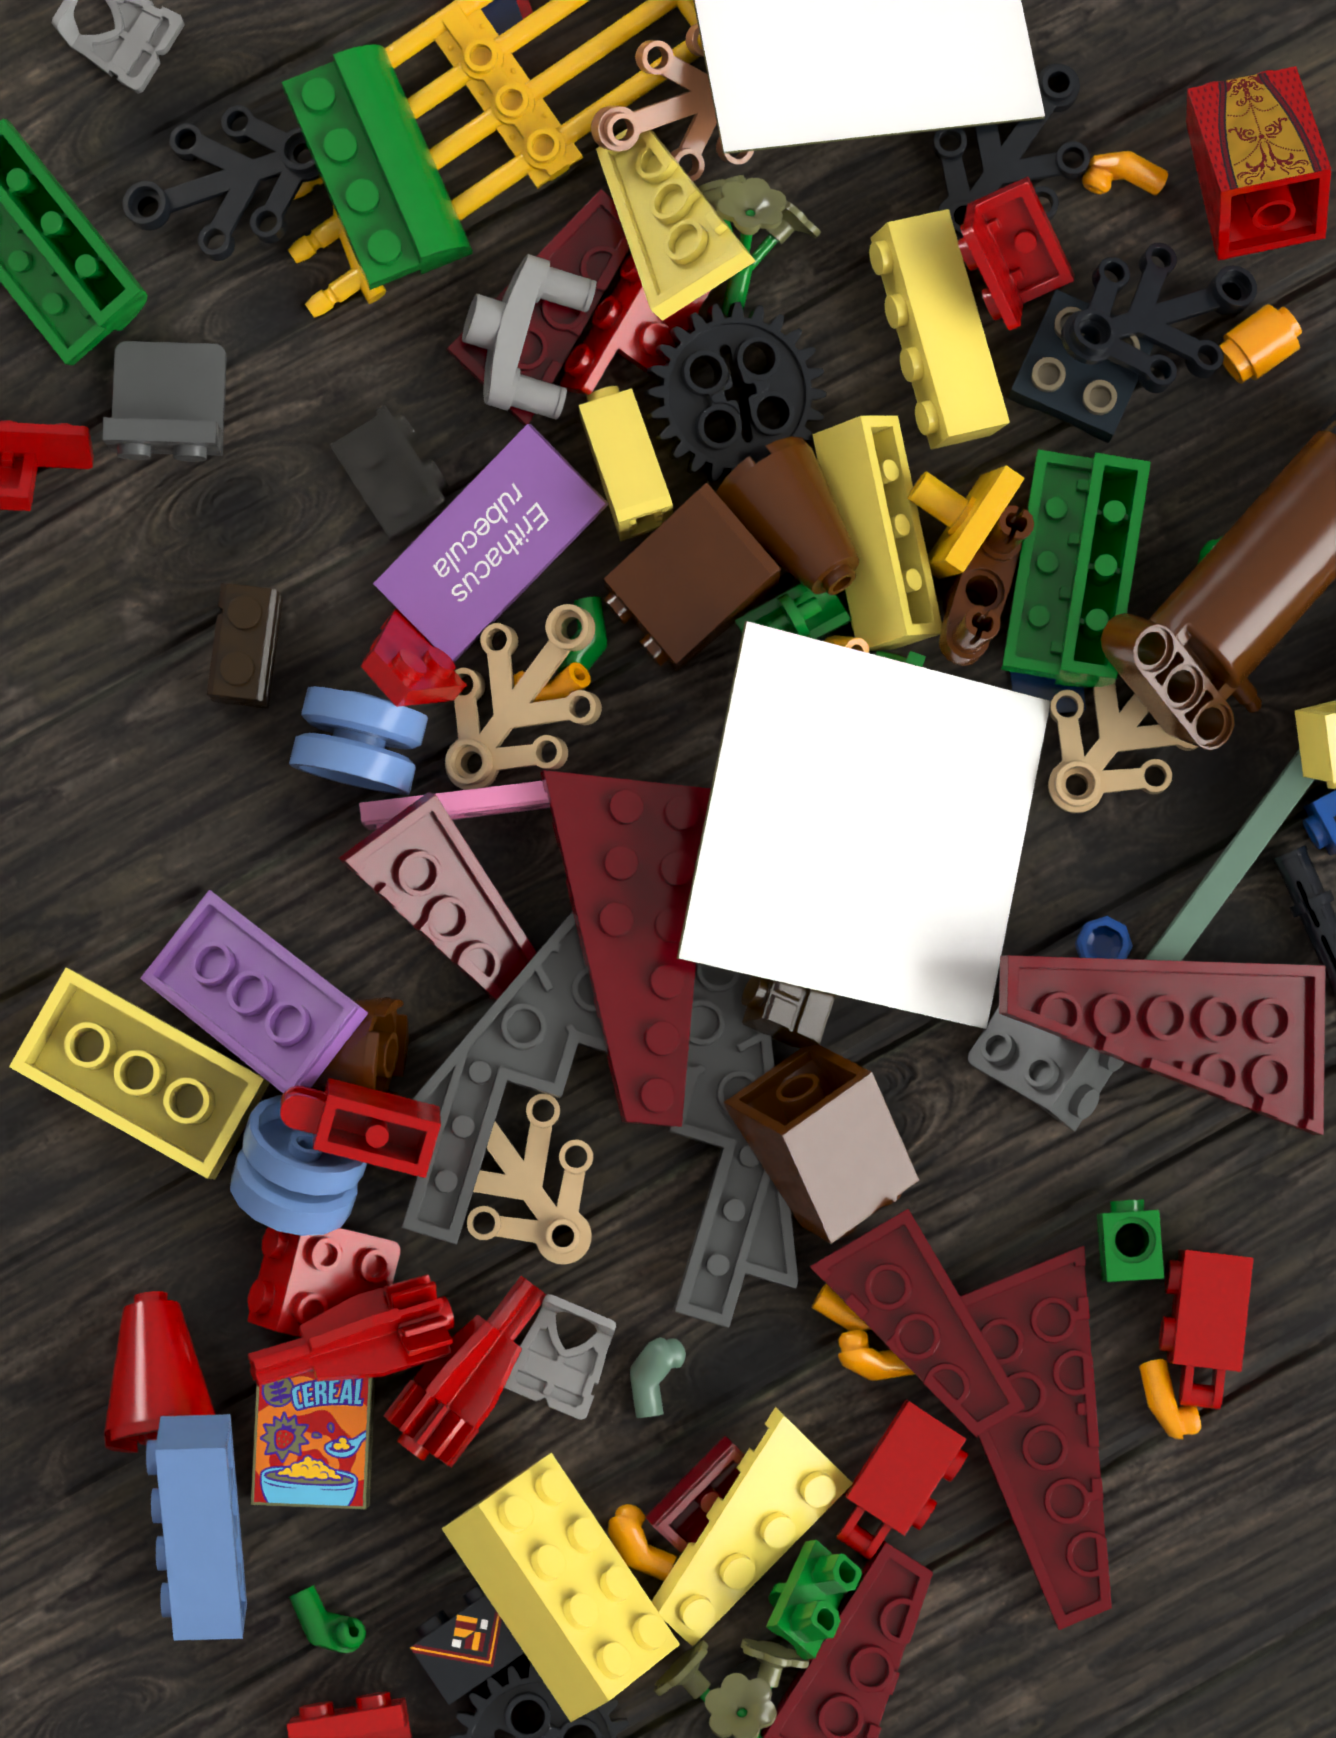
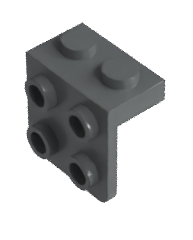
[102,341,227,462]
[968,1007,1125,1131]

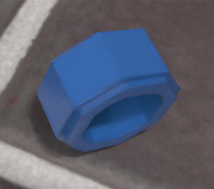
[1075,916,1133,959]

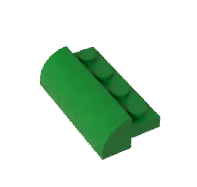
[282,45,473,290]
[0,118,148,366]
[1001,449,1151,687]

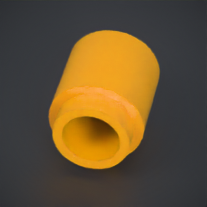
[1219,304,1302,384]

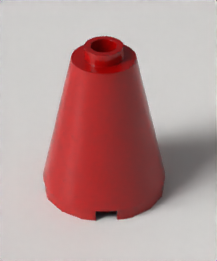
[104,1291,216,1453]

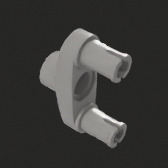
[462,254,597,420]

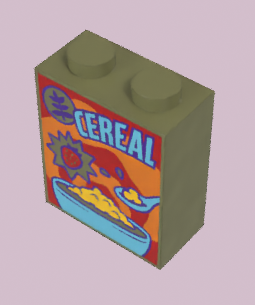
[251,1370,376,1509]

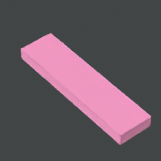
[359,781,550,830]

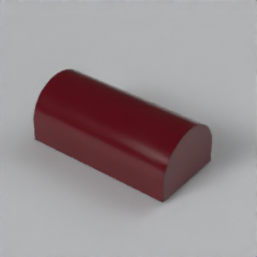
[645,1435,745,1553]

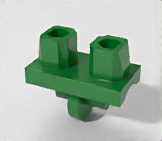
[735,583,851,640]
[766,1540,862,1660]

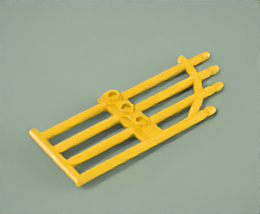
[288,0,703,318]

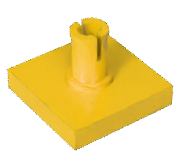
[907,465,1025,579]

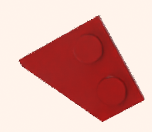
[361,609,467,707]

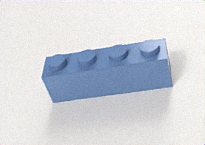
[146,1414,247,1641]

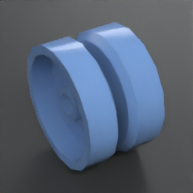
[289,686,428,795]
[230,1095,367,1236]

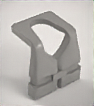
[51,0,185,94]
[504,1294,616,1420]

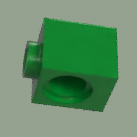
[1097,1199,1164,1282]

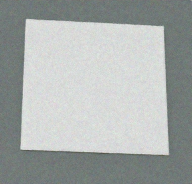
[693,0,1045,154]
[677,621,1051,1029]

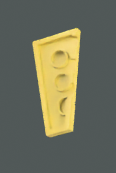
[651,1407,853,1647]

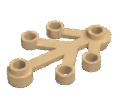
[445,604,602,790]
[1048,683,1198,813]
[467,1094,593,1264]

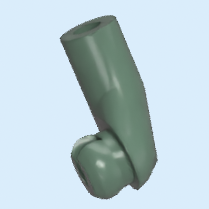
[630,1337,686,1418]

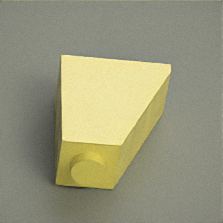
[578,386,673,541]

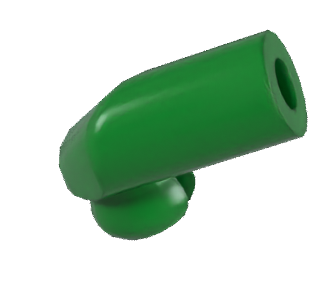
[557,597,607,673]
[288,1585,366,1654]

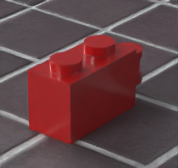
[280,1078,441,1178]
[1159,1250,1254,1410]
[836,1399,968,1560]

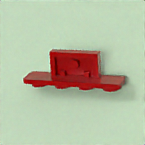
[560,254,711,395]
[0,420,94,511]

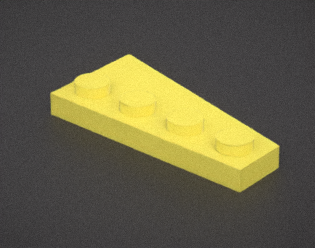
[596,129,755,321]

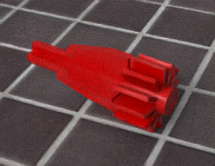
[248,1274,454,1387]
[383,1276,546,1468]

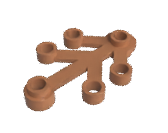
[591,23,754,181]

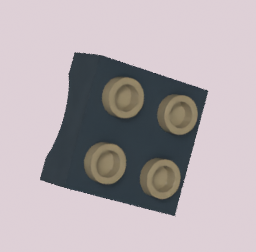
[1008,289,1154,443]

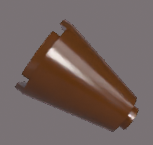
[716,436,859,595]
[312,997,409,1095]

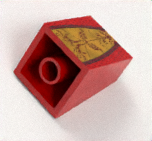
[1186,66,1331,261]

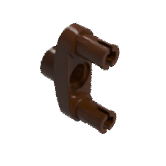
[939,505,1034,666]

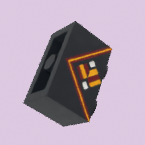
[410,1584,524,1705]

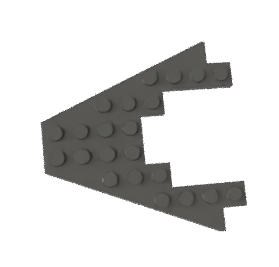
[401,911,798,1328]

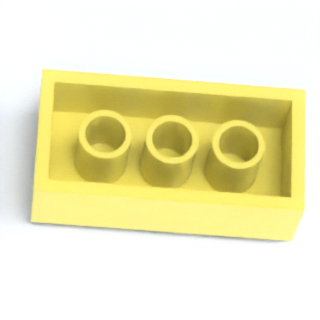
[9,968,270,1180]
[442,1453,680,1722]

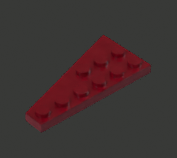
[540,770,711,1128]
[999,955,1325,1135]
[960,1245,1112,1630]

